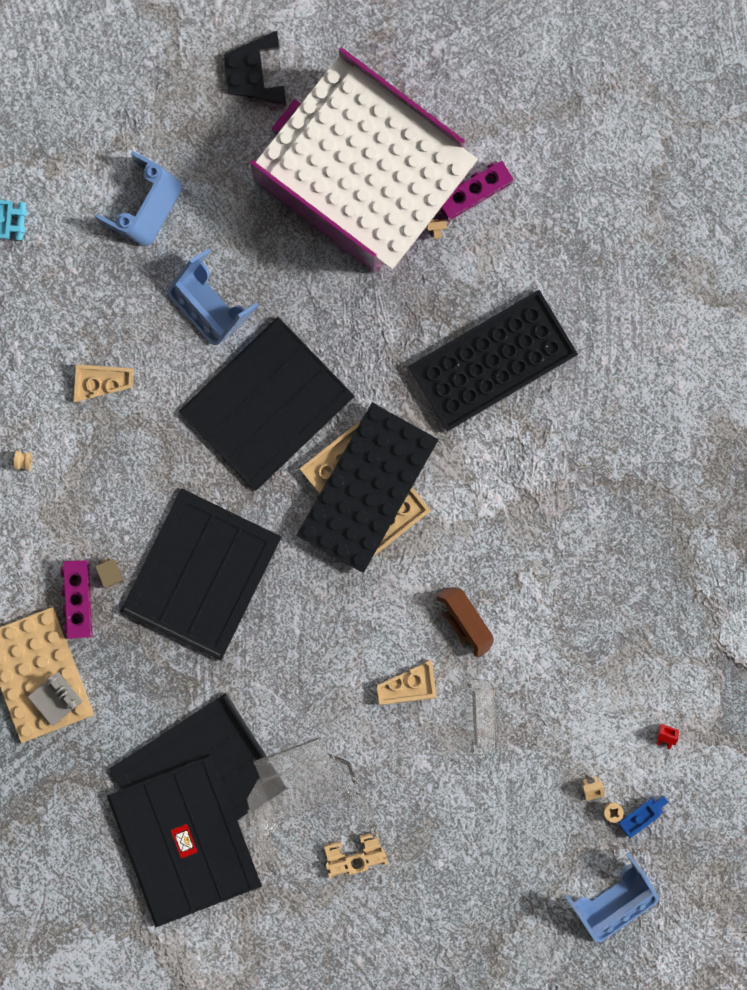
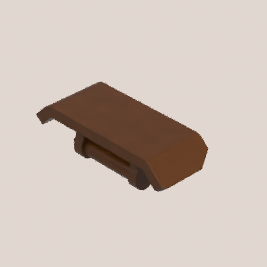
[436,587,494,658]

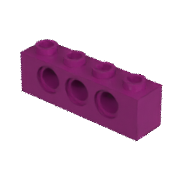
[441,161,514,222]
[60,560,93,639]

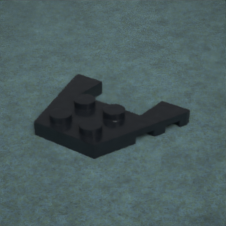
[223,31,286,105]

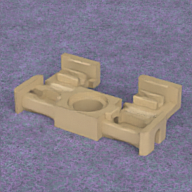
[324,831,387,880]

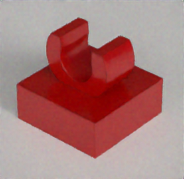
[657,724,679,749]

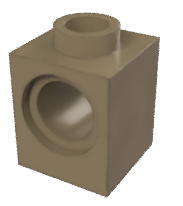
[96,557,124,588]

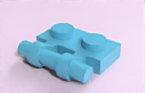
[0,200,27,241]

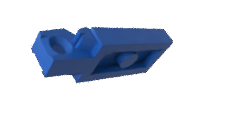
[618,796,669,839]

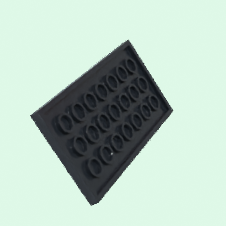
[408,290,578,432]
[296,402,439,574]

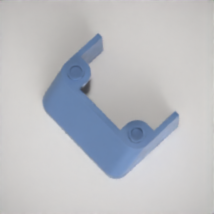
[96,151,182,247]
[168,249,259,345]
[565,852,659,942]

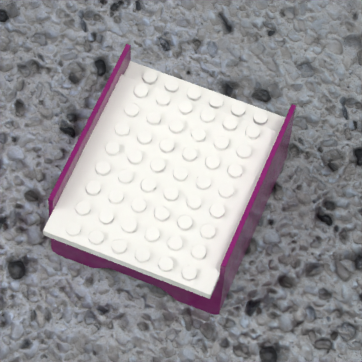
[250,47,478,273]

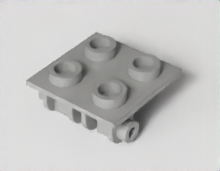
[28,672,83,726]

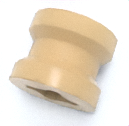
[14,451,32,471]
[603,803,624,823]

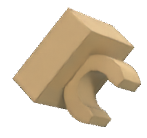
[427,218,447,239]
[583,776,605,801]

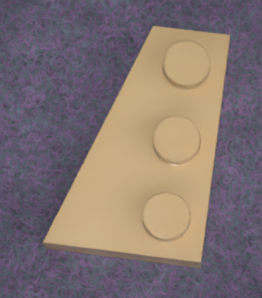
[74,364,134,402]
[377,659,437,706]

